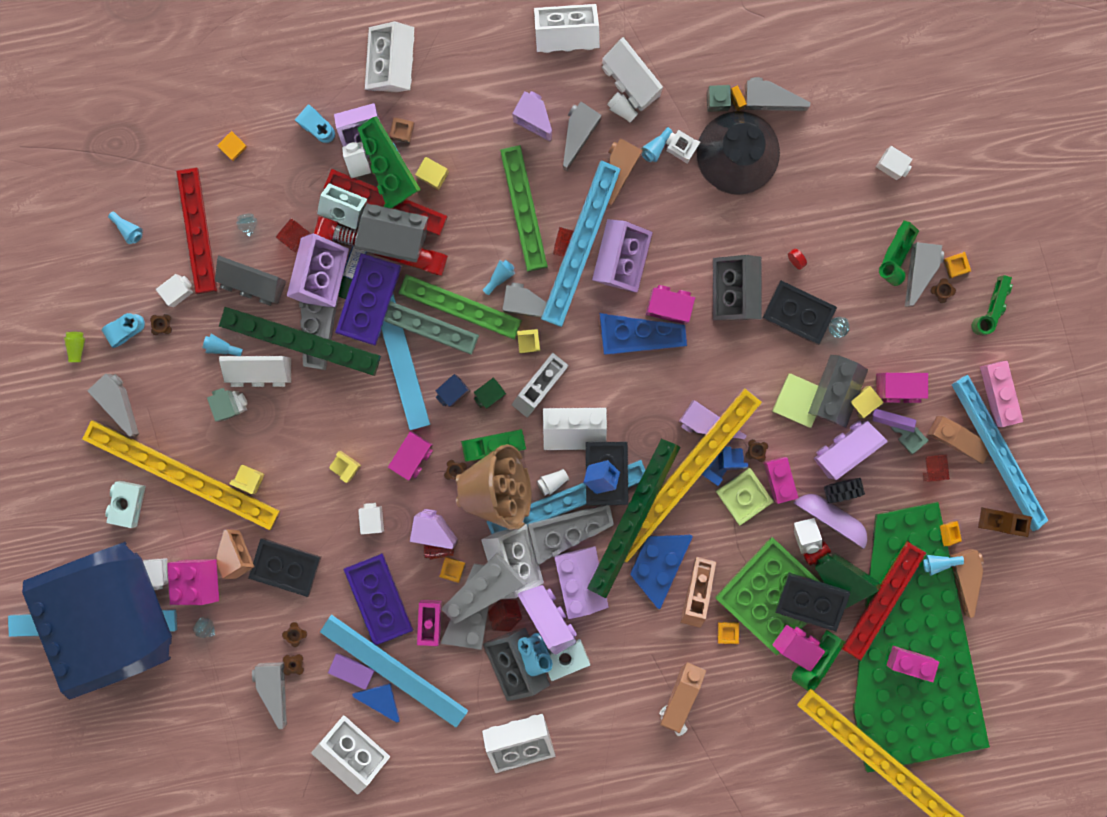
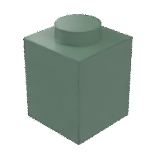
[707,85,731,112]
[207,388,240,422]

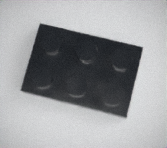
[762,280,837,345]
[585,442,629,505]
[248,538,322,597]
[775,572,850,632]

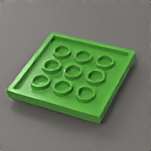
[715,537,820,655]

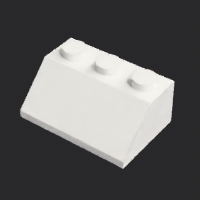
[534,4,600,53]
[365,21,414,92]
[602,37,663,111]
[219,356,291,387]
[543,408,607,450]
[481,524,544,599]
[482,714,556,773]
[311,715,390,795]

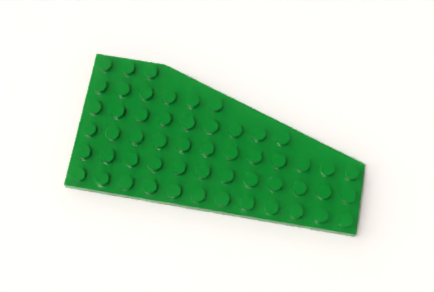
[853,502,990,773]

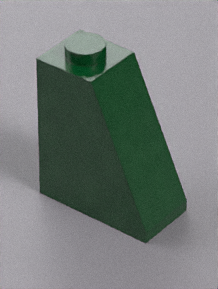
[815,553,880,609]

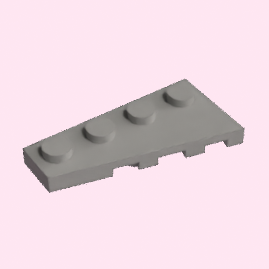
[299,289,340,370]
[528,505,614,565]
[441,553,527,624]
[441,563,488,650]

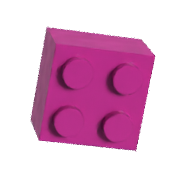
[645,285,695,325]
[876,373,928,403]
[167,559,219,605]

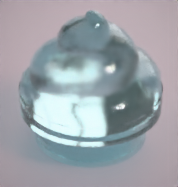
[236,213,257,236]
[828,317,850,338]
[193,617,215,638]

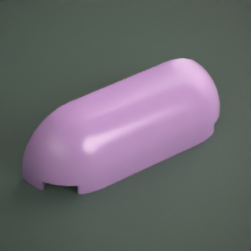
[794,494,867,549]

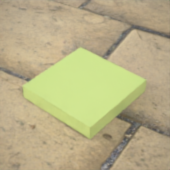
[772,373,818,428]
[715,468,774,526]

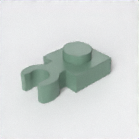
[891,426,929,455]

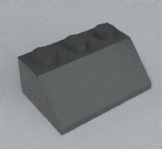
[355,204,428,262]
[215,255,286,306]
[713,255,762,320]
[808,355,868,428]
[483,627,550,701]

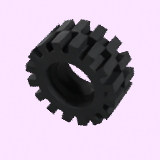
[824,478,865,503]

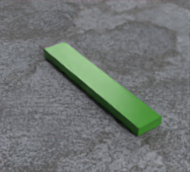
[500,145,548,272]
[398,274,522,340]

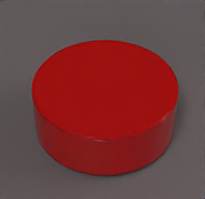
[787,249,807,270]

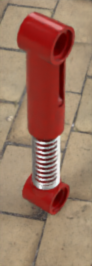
[314,217,448,276]

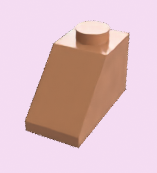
[216,529,254,579]

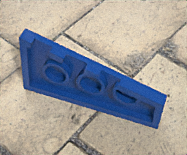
[599,313,687,355]

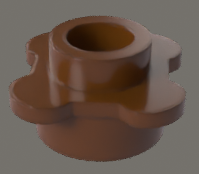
[930,278,956,303]
[150,314,172,335]
[745,439,768,462]
[444,460,467,480]
[282,622,307,647]
[283,654,304,676]

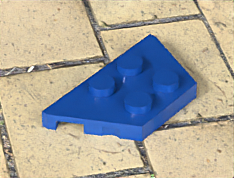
[630,534,693,609]

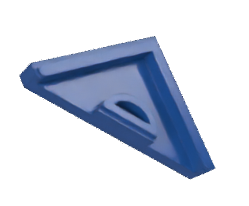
[352,683,400,722]

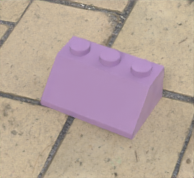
[592,219,652,292]
[287,233,349,307]
[814,420,887,480]
[410,509,458,549]
[555,546,609,619]
[518,585,577,655]

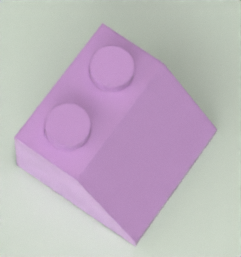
[512,91,552,141]
[334,103,381,156]

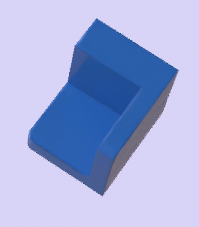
[718,447,748,470]
[701,455,727,486]
[583,460,620,494]

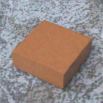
[389,117,414,143]

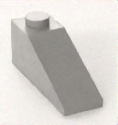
[744,77,810,111]
[563,102,602,171]
[905,242,944,307]
[503,283,565,322]
[511,353,569,418]
[87,374,139,437]
[252,662,287,729]

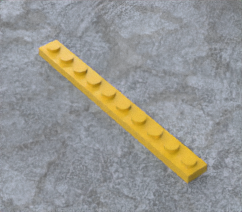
[625,388,762,562]
[82,420,280,530]
[797,689,964,817]

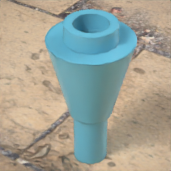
[641,127,673,162]
[108,212,143,244]
[483,260,516,295]
[202,333,243,356]
[923,555,964,576]

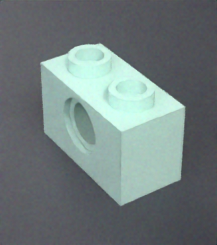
[317,184,367,230]
[105,481,146,528]
[548,639,590,681]

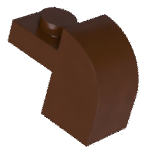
[978,507,1032,537]

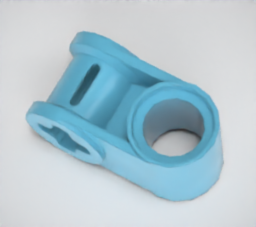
[295,104,335,143]
[101,313,145,348]
[518,633,553,676]

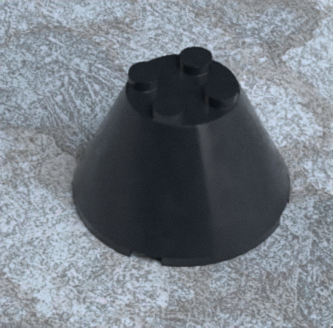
[696,111,780,195]

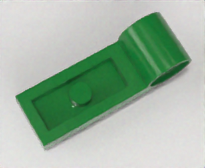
[879,220,919,286]
[971,275,1013,335]
[461,429,526,462]
[792,630,846,691]

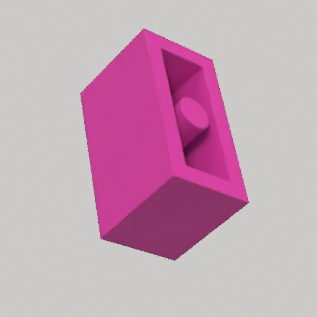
[388,431,433,480]
[764,457,798,504]
[417,600,442,646]
[772,625,825,671]
[887,646,939,682]

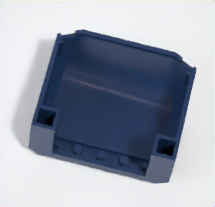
[22,542,172,700]

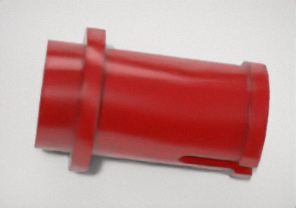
[803,541,831,565]

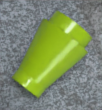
[64,332,86,362]

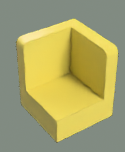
[415,157,449,190]
[517,329,540,353]
[851,386,884,418]
[329,451,361,483]
[230,465,265,494]

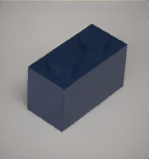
[435,374,471,407]

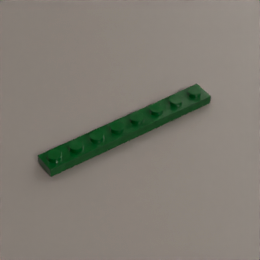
[219,307,381,376]
[587,438,681,598]

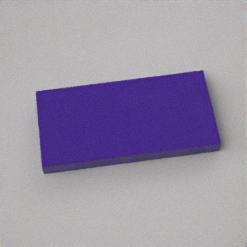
[335,253,402,346]
[343,553,414,646]

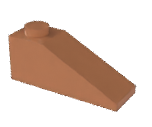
[607,138,642,208]
[927,416,989,464]
[950,549,984,618]
[680,557,716,628]
[660,662,706,733]

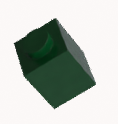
[473,377,507,409]

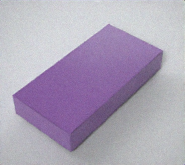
[873,409,916,433]
[328,653,374,690]

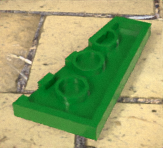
[358,116,421,209]

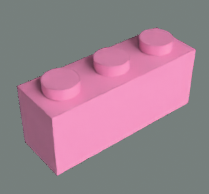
[980,361,1023,427]

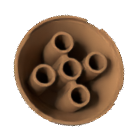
[456,445,532,530]

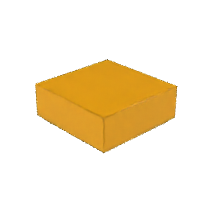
[730,85,747,111]
[217,131,248,161]
[944,252,972,278]
[940,521,962,546]
[439,557,466,583]
[717,622,739,644]

